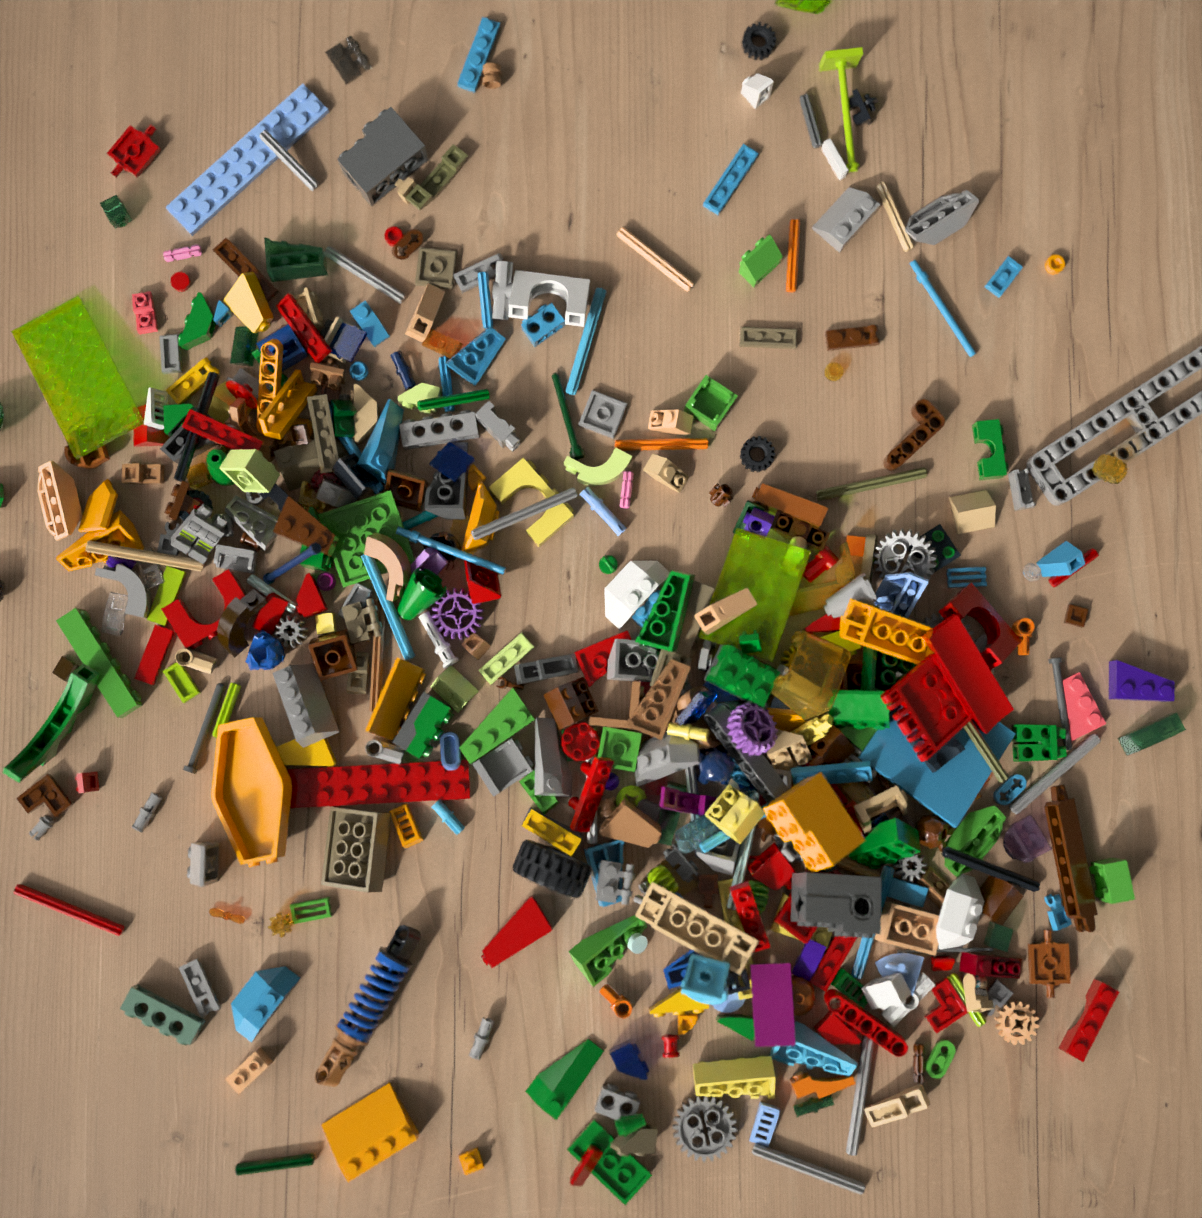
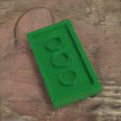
[567,1119,652,1205]

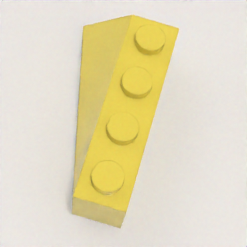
[693,1056,775,1099]

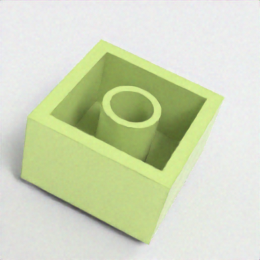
[219,449,280,493]

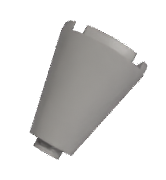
[823,573,880,618]

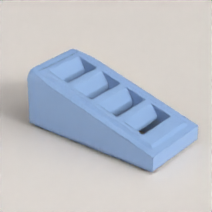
[749,1102,780,1147]

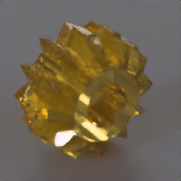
[1092,454,1128,484]

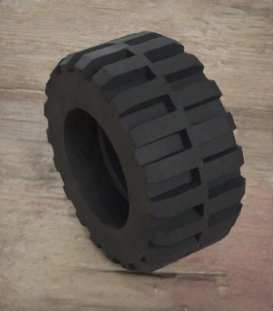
[512,839,592,898]

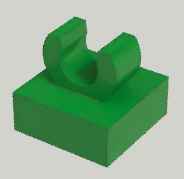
[739,630,762,654]

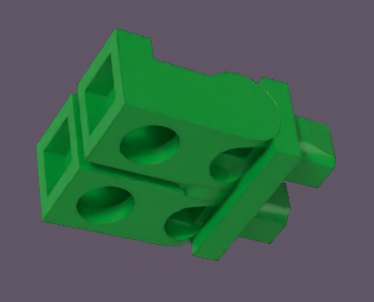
[1012,724,1067,762]

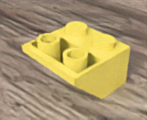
[704,784,765,844]

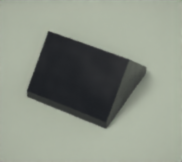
[332,453,379,499]

